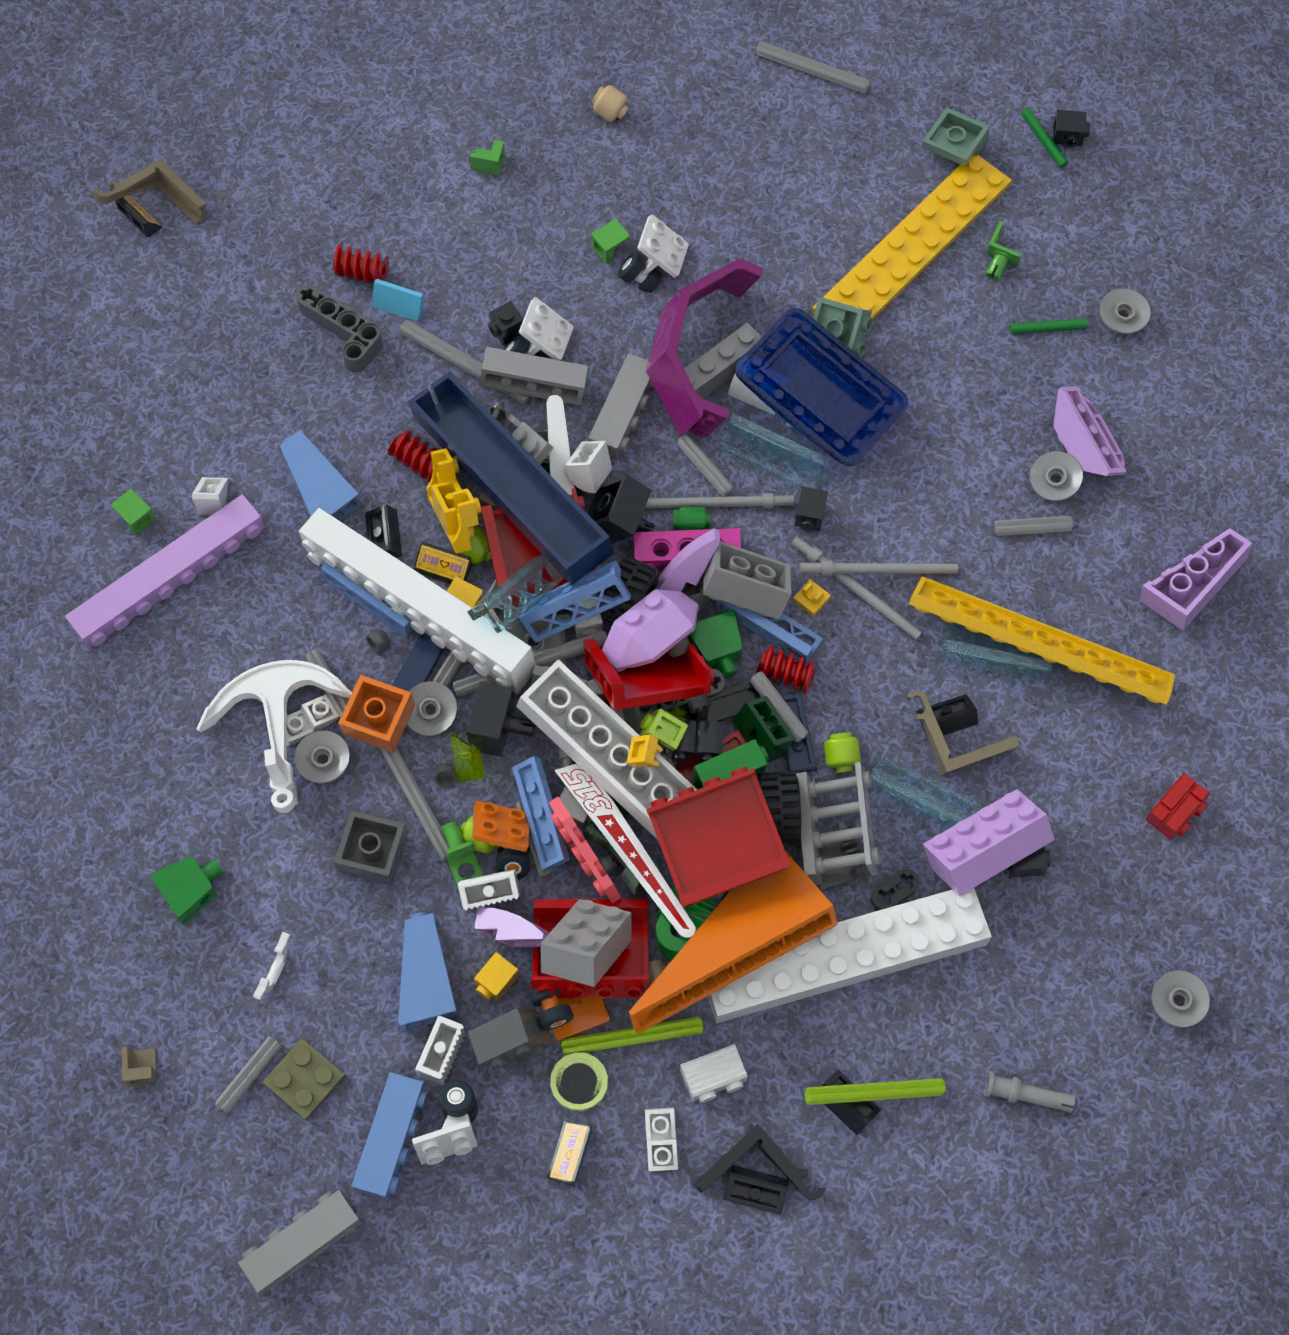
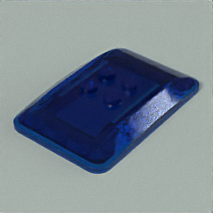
[735,308,909,467]

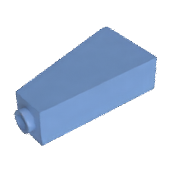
[280,430,362,521]
[398,912,458,1032]

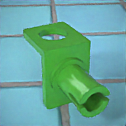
[985,220,1021,281]
[441,821,484,887]

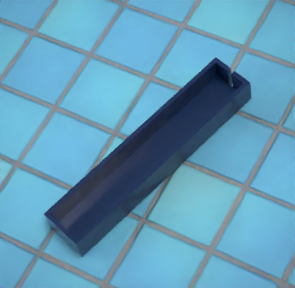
[408,371,614,585]

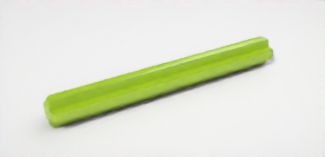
[561,1017,703,1055]
[804,1078,946,1105]

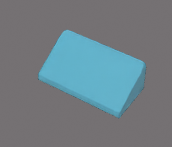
[372,279,425,321]

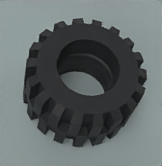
[601,556,659,623]
[758,771,801,842]

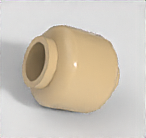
[591,85,629,122]

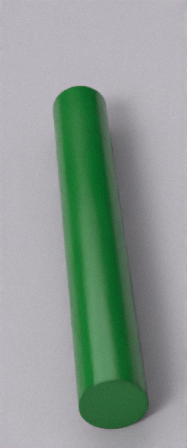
[1021,107,1068,168]
[1010,318,1087,334]

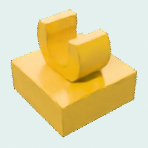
[793,579,831,617]
[626,734,662,768]

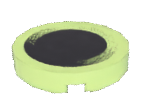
[550,1052,608,1112]

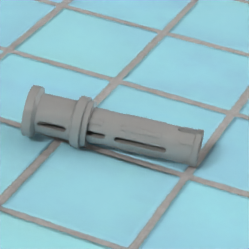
[984,1071,1075,1113]

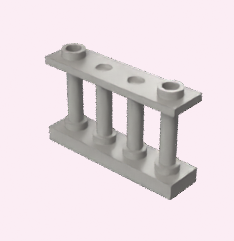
[796,762,881,885]

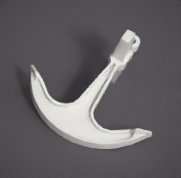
[197,660,352,813]

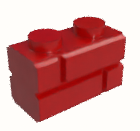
[1145,773,1210,840]

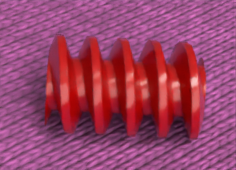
[333,244,389,284]
[388,430,437,482]
[755,644,816,695]

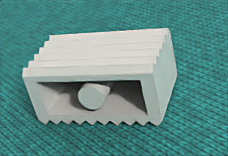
[458,869,521,911]
[415,1016,466,1086]
[680,1044,748,1103]

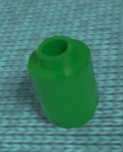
[673,507,711,531]

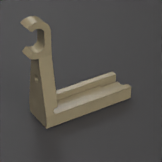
[93,159,207,225]
[905,690,1020,776]

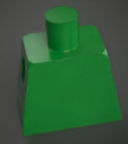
[687,610,743,679]
[150,856,224,925]

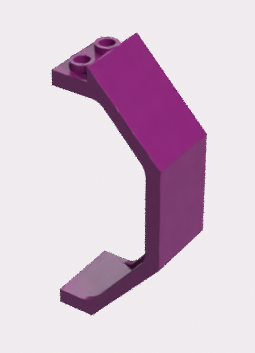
[646,258,763,437]

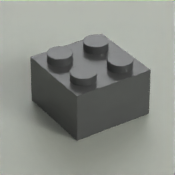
[334,810,408,886]
[468,1008,554,1070]

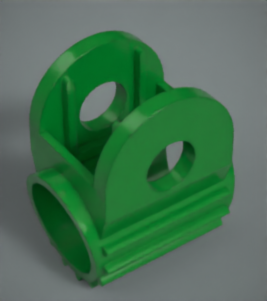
[656,887,719,960]

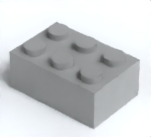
[703,541,791,619]
[541,899,631,987]

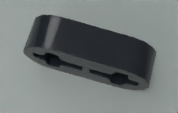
[871,869,919,911]

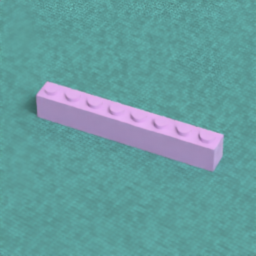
[65,494,264,649]

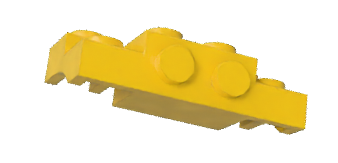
[426,448,481,554]

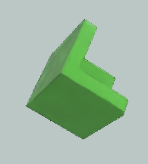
[469,140,505,175]
[591,219,629,264]
[111,488,156,536]

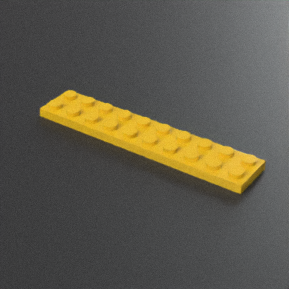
[812,155,1012,319]
[909,576,1175,705]

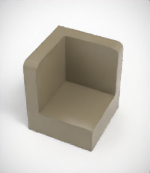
[121,1046,157,1086]

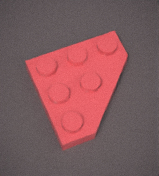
[549,797,622,904]

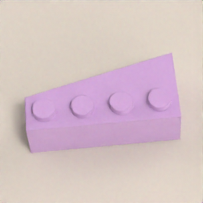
[1140,528,1252,631]

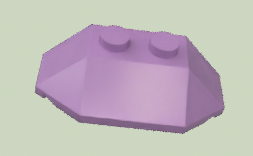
[1053,387,1126,476]
[602,589,699,672]

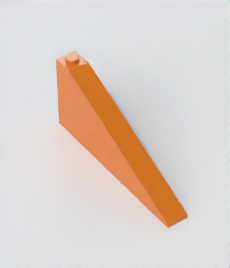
[629,851,838,1035]

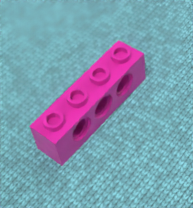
[633,528,741,571]

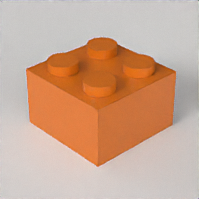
[338,675,416,753]

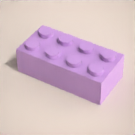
[923,789,1055,896]

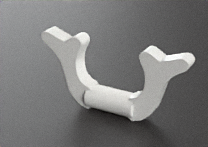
[253,932,290,1000]

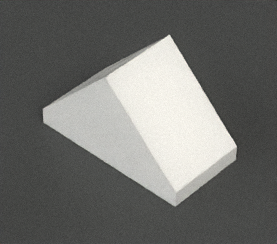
[192,477,228,515]

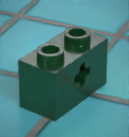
[733,696,795,762]

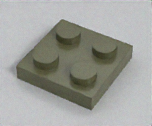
[262,1038,346,1121]

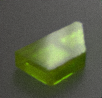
[450,732,485,782]

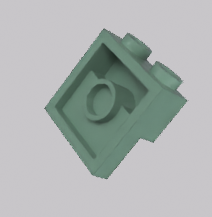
[922,107,990,167]
[805,297,873,361]

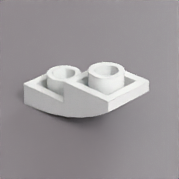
[287,694,339,747]
[645,1107,678,1171]

